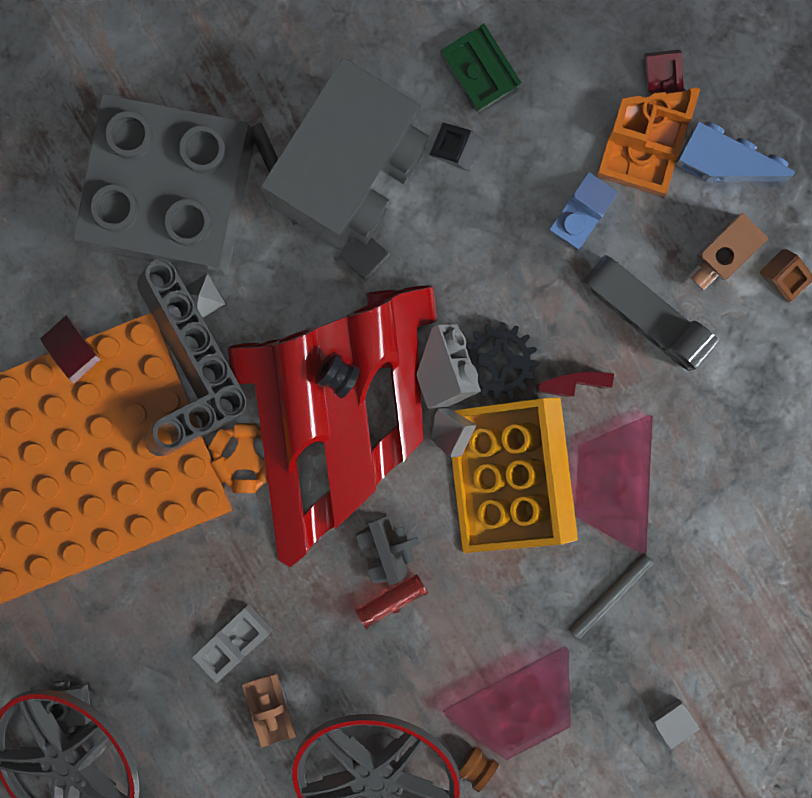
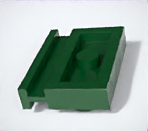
[440,23,522,113]

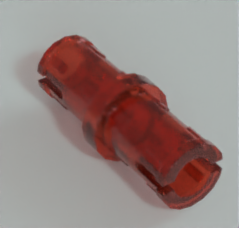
[355,574,428,629]

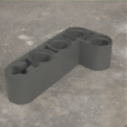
[582,255,719,371]

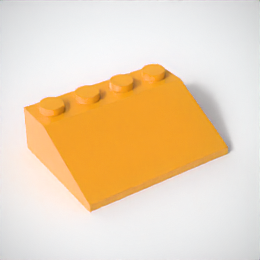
[452,397,578,553]

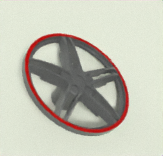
[0,689,139,798]
[292,714,461,798]

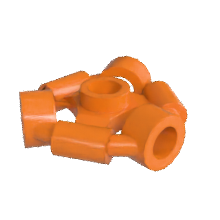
[208,423,268,493]

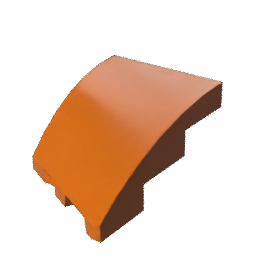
[596,87,700,198]

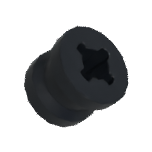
[315,352,360,399]

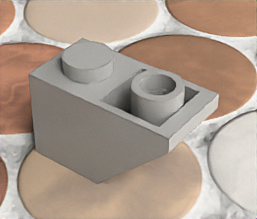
[416,324,481,409]

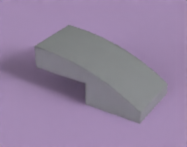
[192,604,273,684]

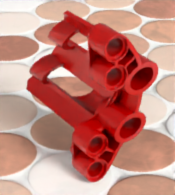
[227,285,437,567]

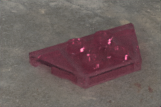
[575,415,653,554]
[443,646,571,761]

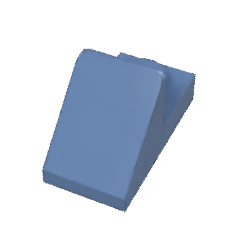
[549,172,618,251]

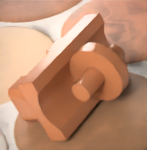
[242,673,296,748]

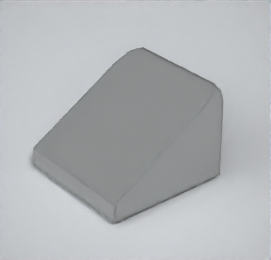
[650,699,700,749]

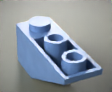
[675,122,795,182]

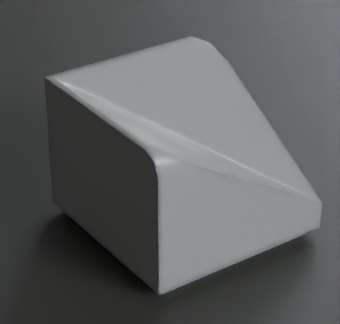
[431,408,476,458]

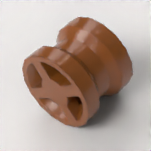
[458,746,499,792]

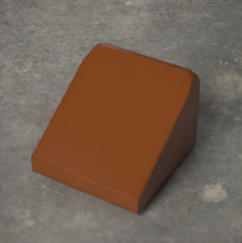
[760,249,812,303]

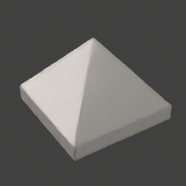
[185,274,226,318]

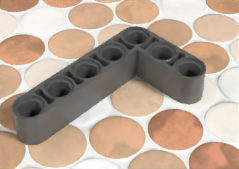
[137,260,247,456]

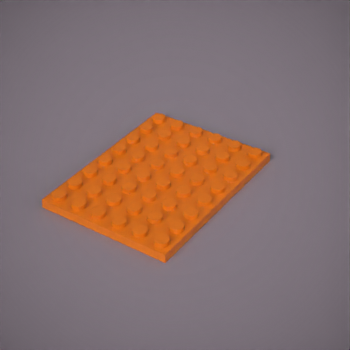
[0,313,233,604]

